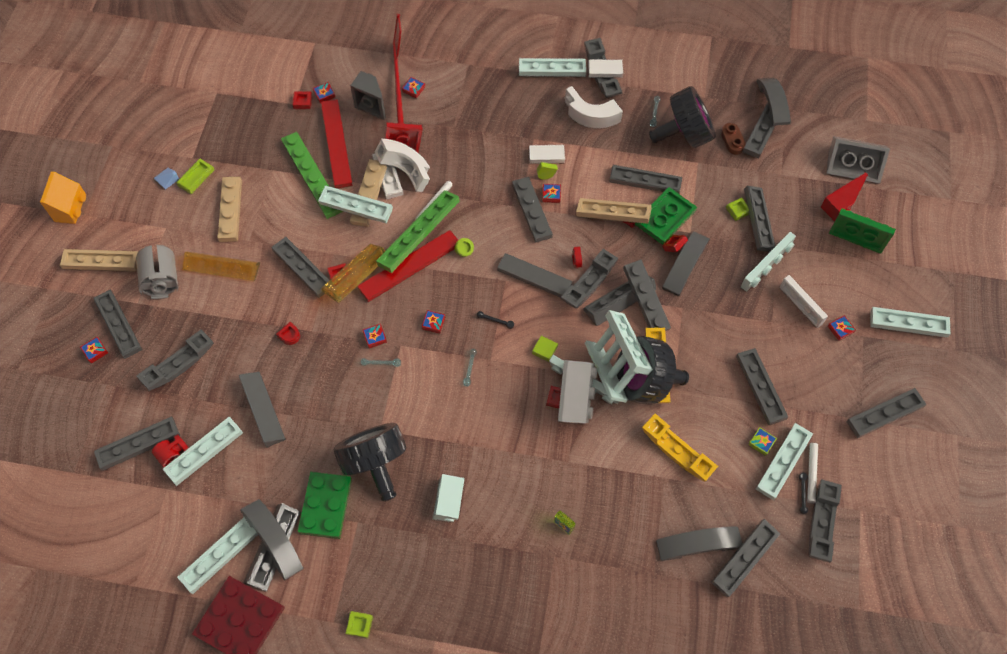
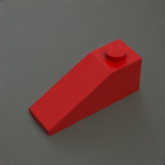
[821,172,868,221]

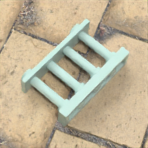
[585,310,653,403]

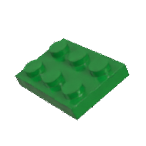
[635,187,697,245]
[828,208,896,254]
[298,472,352,539]

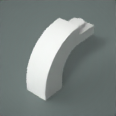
[565,86,623,128]
[375,138,430,192]

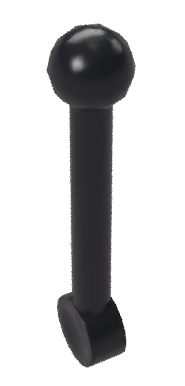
[476,311,514,329]
[799,473,808,514]

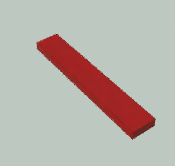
[321,99,353,189]
[358,230,458,302]

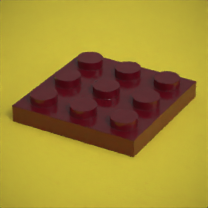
[192,576,285,654]

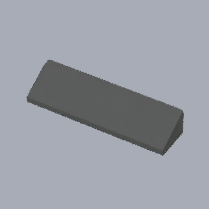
[583,275,656,326]
[239,372,286,447]
[244,503,300,591]

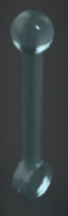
[650,96,661,127]
[463,348,477,386]
[360,358,401,367]

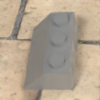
[827,136,890,183]
[558,360,597,423]

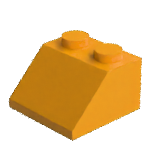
[40,172,86,224]

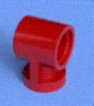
[151,434,189,468]

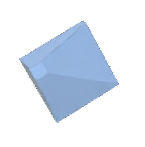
[154,168,179,190]

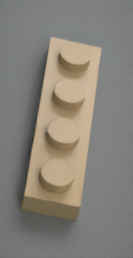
[350,159,388,227]
[218,177,242,242]
[576,198,652,224]
[60,249,138,271]

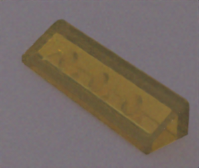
[321,244,385,303]
[182,251,260,281]

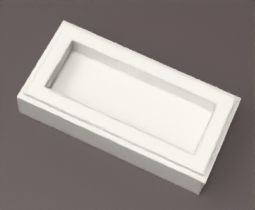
[588,60,623,77]
[529,145,565,163]

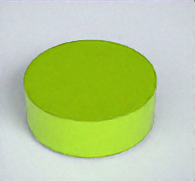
[455,238,474,257]

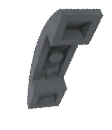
[584,38,622,98]
[757,78,791,126]
[662,231,710,296]
[561,249,618,309]
[136,329,214,390]
[809,479,842,563]
[240,499,303,581]
[656,527,742,561]

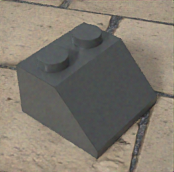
[350,71,386,120]

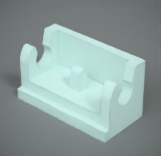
[433,474,464,522]

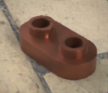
[721,123,746,155]

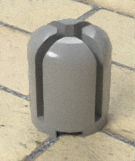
[136,245,179,299]

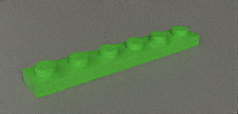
[281,132,343,219]
[376,190,460,273]

